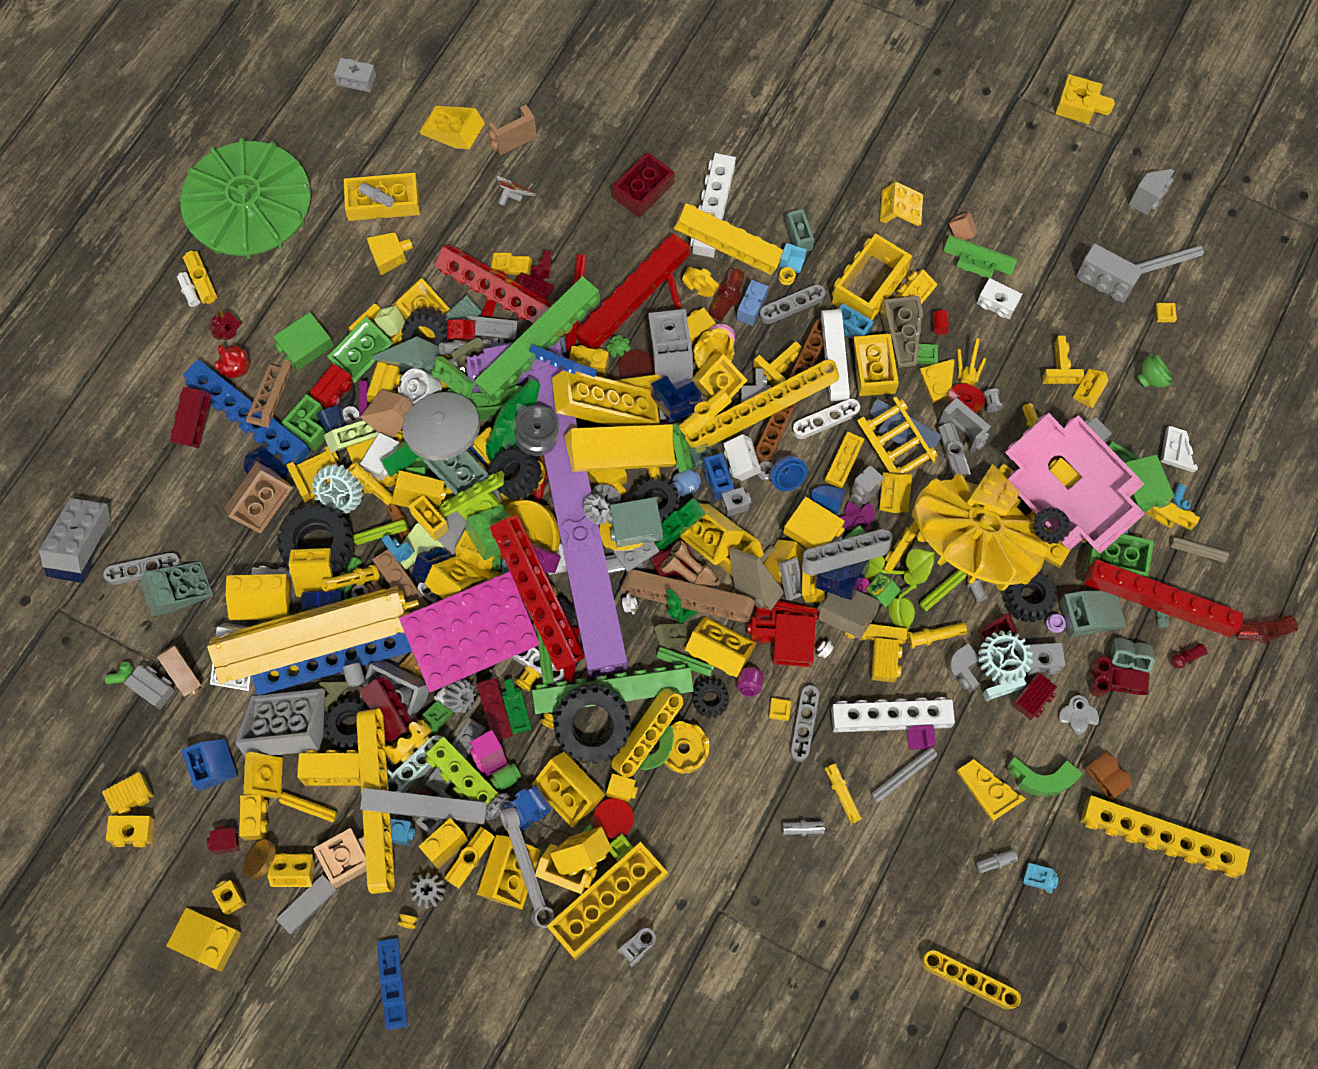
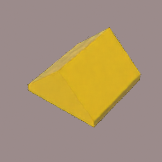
[764,540,805,587]

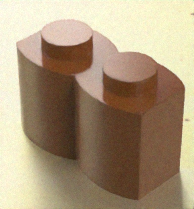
[1084,752,1132,801]

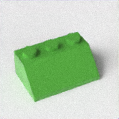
[327,317,393,383]

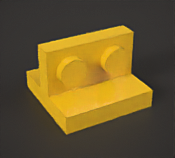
[243,752,283,799]

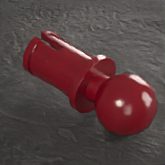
[1171,643,1208,669]

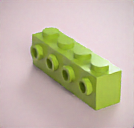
[425,736,499,807]

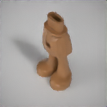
[660,541,725,591]

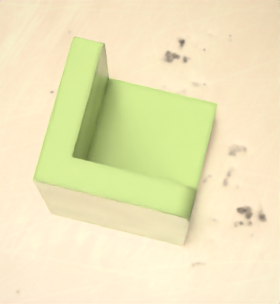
[374,305,405,337]

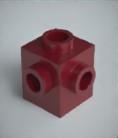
[207,311,241,340]

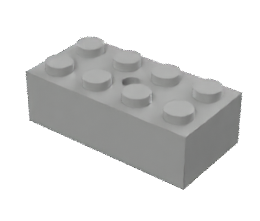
[39,498,111,573]

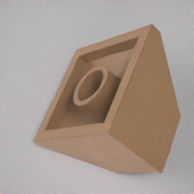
[360,390,414,439]

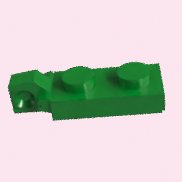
[502,679,532,735]

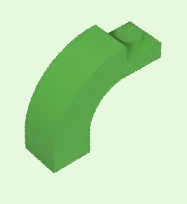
[1007,757,1083,796]

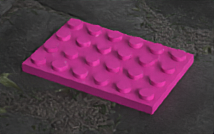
[398,572,539,692]

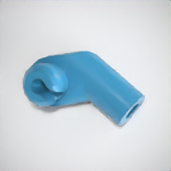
[1172,484,1191,510]

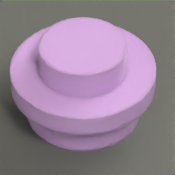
[1046,614,1066,633]

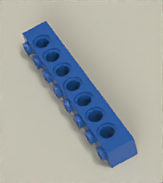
[182,359,311,466]
[252,632,412,695]

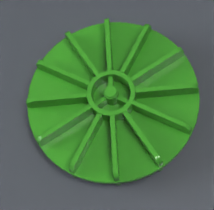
[179,138,311,259]

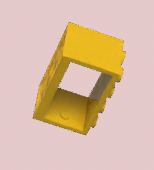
[832,233,912,320]

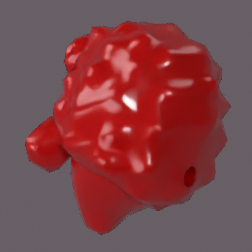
[215,345,249,378]

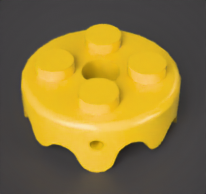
[384,720,432,764]
[659,721,709,774]

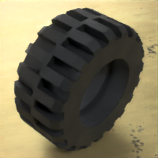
[277,504,355,574]
[554,684,631,764]

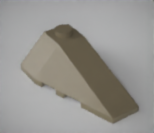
[880,296,923,368]

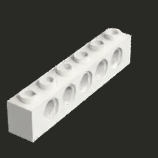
[690,153,736,258]
[831,697,955,732]

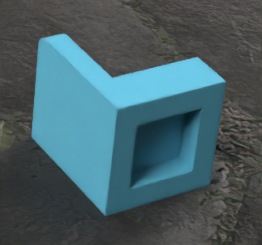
[779,243,807,273]

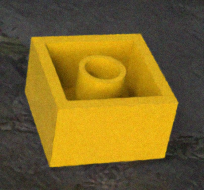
[690,354,747,400]
[550,827,612,876]

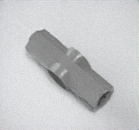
[938,423,971,479]

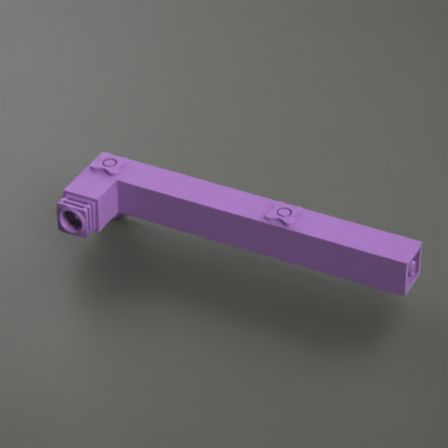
[466,342,627,678]

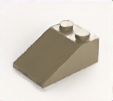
[729,547,784,610]

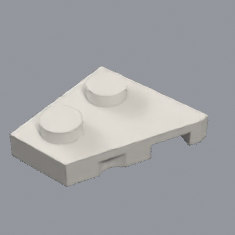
[1160,426,1198,473]

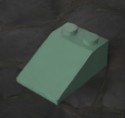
[372,337,441,374]

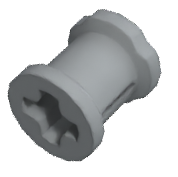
[983,389,1003,412]

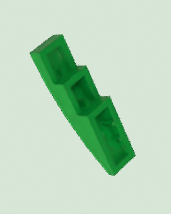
[379,440,419,477]
[654,499,706,551]

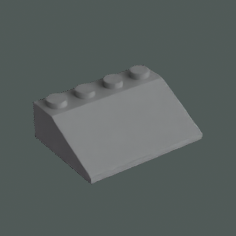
[235,689,325,756]

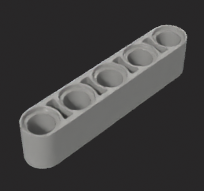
[802,529,892,575]

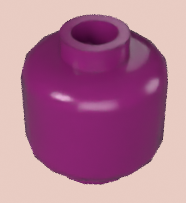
[737,666,764,697]

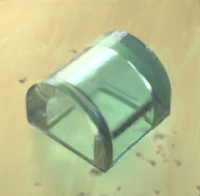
[690,444,712,468]

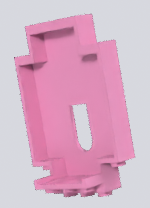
[1005,413,1145,554]

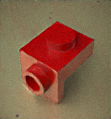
[747,617,776,644]

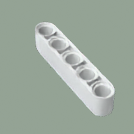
[821,309,850,402]

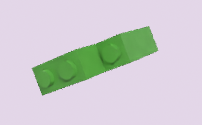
[447,386,522,422]

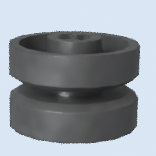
[515,405,559,456]

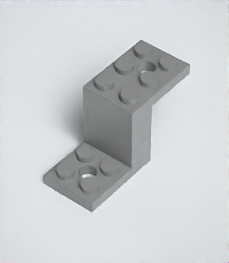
[649,309,697,419]

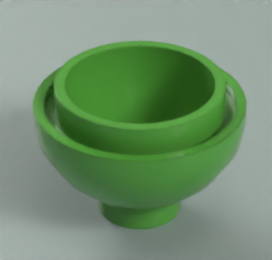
[1138,354,1173,388]

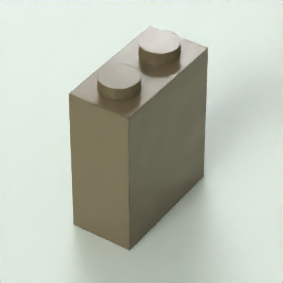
[818,582,880,639]

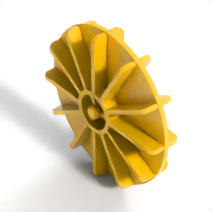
[912,474,1048,590]

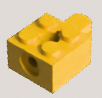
[1056,74,1115,124]
[424,556,484,599]

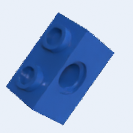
[702,453,734,500]

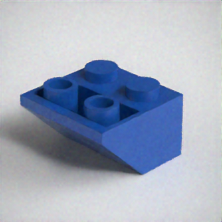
[182,739,238,792]

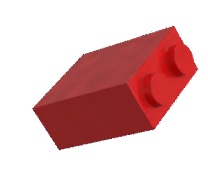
[773,612,816,668]

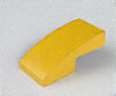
[491,253,532,275]

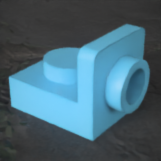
[1023,863,1058,894]

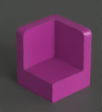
[907,725,936,750]

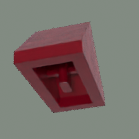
[977,613,1018,643]

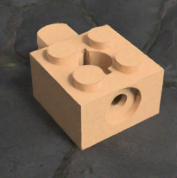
[313,828,366,888]

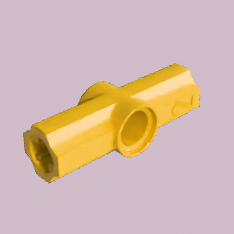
[183,251,217,304]
[678,389,732,438]
[445,827,495,889]

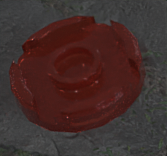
[618,350,654,379]

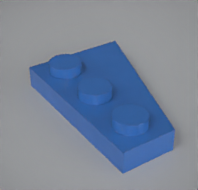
[529,345,597,377]

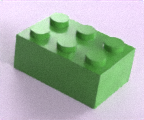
[1085,534,1154,578]

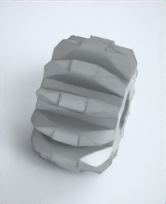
[442,679,477,713]
[410,873,446,909]

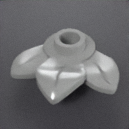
[1059,695,1099,735]

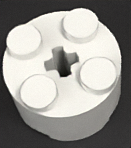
[398,369,442,404]

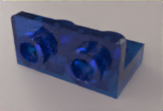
[243,446,288,478]

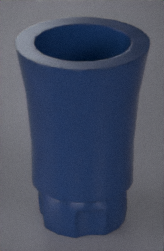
[317,406,346,451]

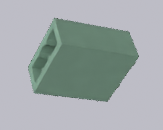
[608,497,663,548]

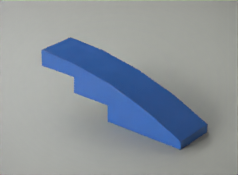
[377,938,408,1030]

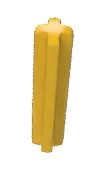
[279,792,337,822]

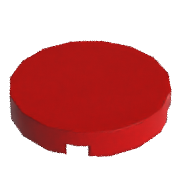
[594,798,634,840]

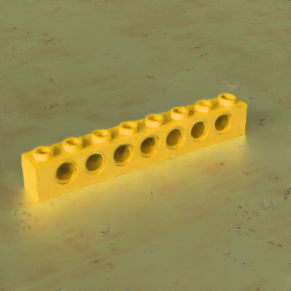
[1080,796,1250,878]

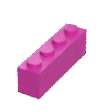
[469,730,508,777]

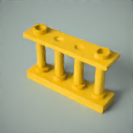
[857,397,938,474]

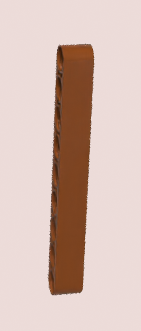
[756,318,824,463]

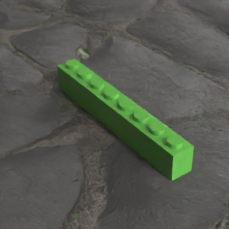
[475,276,600,402]
[532,664,694,714]

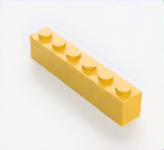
[674,203,783,275]

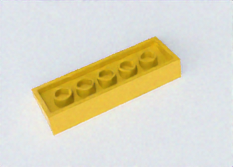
[564,424,676,472]

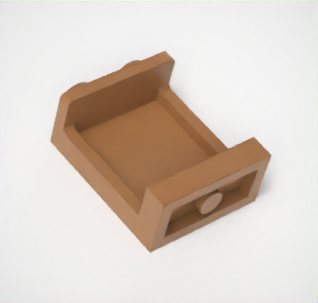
[488,105,537,156]

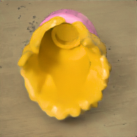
[693,324,735,369]

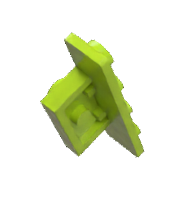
[439,471,504,521]

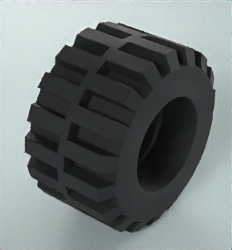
[401,306,450,347]
[488,447,542,500]
[632,477,680,523]
[1004,571,1057,623]
[324,699,370,752]

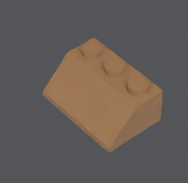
[224,462,293,534]

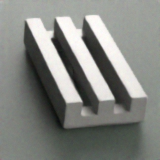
[779,557,802,600]

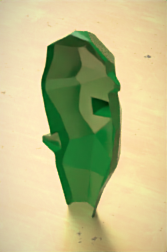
[485,379,541,462]

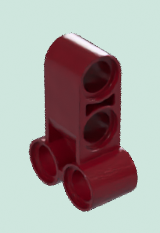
[1089,656,1150,697]

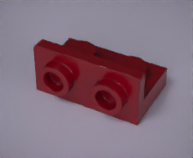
[514,272,554,307]

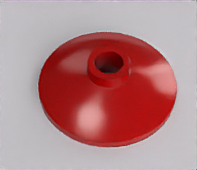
[948,384,985,413]

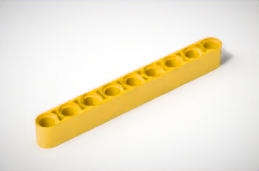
[685,359,840,452]
[357,708,395,894]

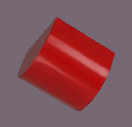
[933,310,949,335]
[756,607,776,628]

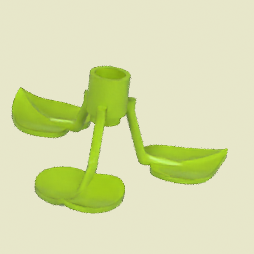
[860,549,936,631]

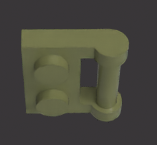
[451,338,483,373]

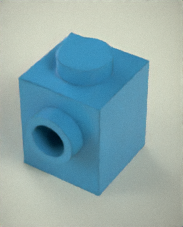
[390,819,415,846]

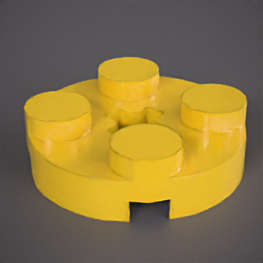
[682,267,719,297]

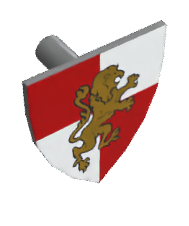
[495,175,536,205]

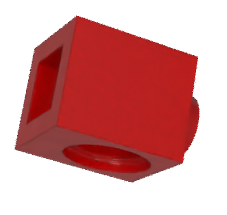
[447,319,475,341]

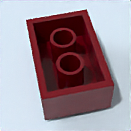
[612,152,675,218]

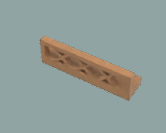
[246,360,292,428]

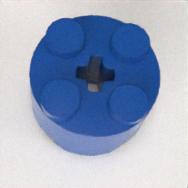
[503,785,552,831]

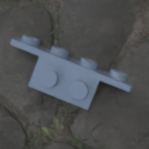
[870,399,942,450]

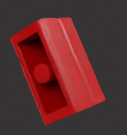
[310,364,353,408]

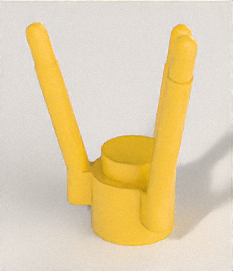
[957,338,986,385]

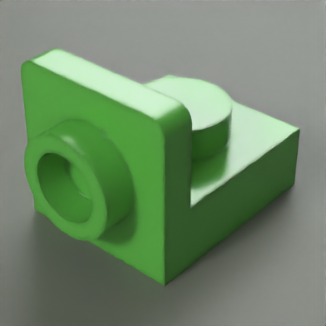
[421,701,453,736]

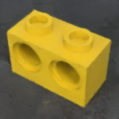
[267,853,315,887]

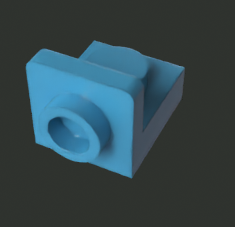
[382,535,415,563]

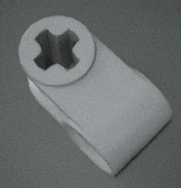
[618,928,656,967]

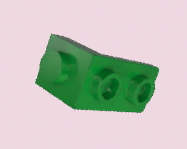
[666,589,698,624]

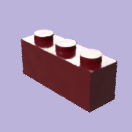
[170,387,212,449]
[359,676,413,743]
[476,678,513,742]

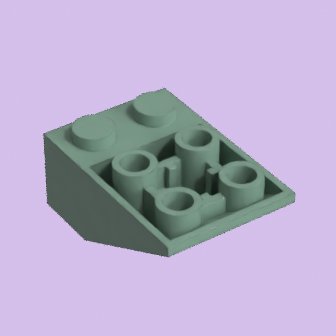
[140,562,213,616]
[1059,591,1126,638]

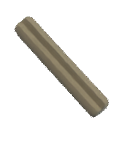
[1171,537,1229,562]

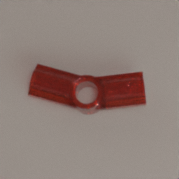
[709,268,744,321]
[1235,615,1298,644]

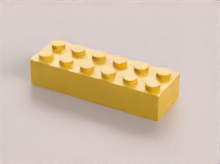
[552,370,660,427]
[547,842,668,961]

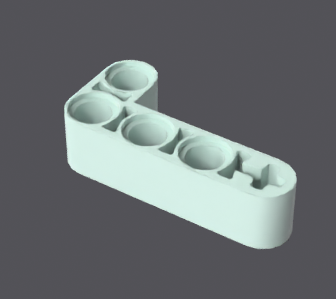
[387,735,441,793]

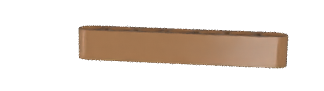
[621,570,755,622]

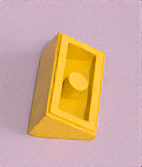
[1073,369,1108,408]

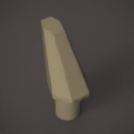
[369,217,383,237]

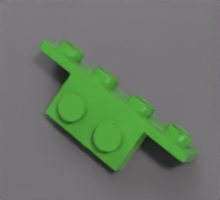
[944,235,1017,279]

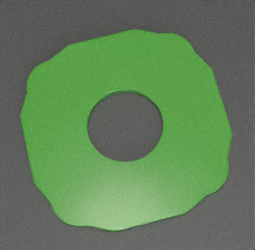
[635,725,674,771]

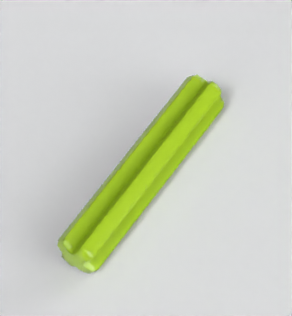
[353,520,408,545]
[919,570,967,611]

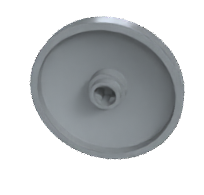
[402,392,480,460]

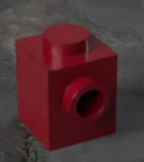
[207,826,240,855]

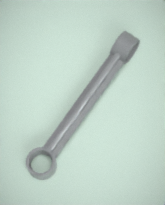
[500,807,555,928]

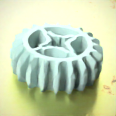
[312,464,364,514]
[978,630,1033,684]

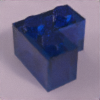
[651,376,702,423]

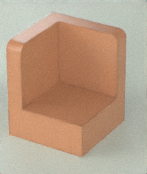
[949,211,977,240]

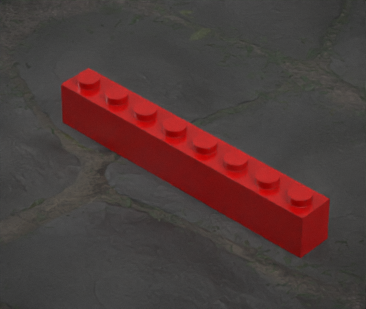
[575,233,691,349]
[1084,559,1244,637]

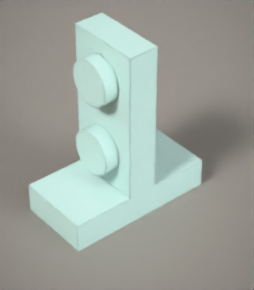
[983,654,1026,701]

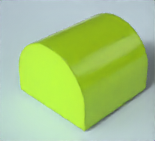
[609,834,633,862]

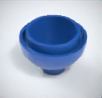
[770,456,807,491]

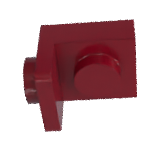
[531,250,552,280]

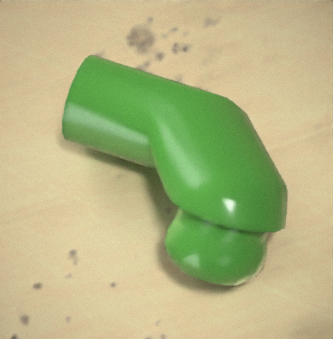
[105,662,133,684]

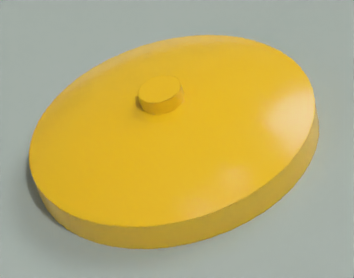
[499,500,560,571]

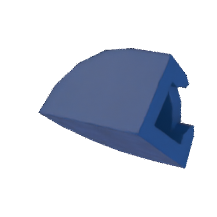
[812,486,846,515]

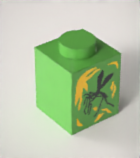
[865,573,901,608]

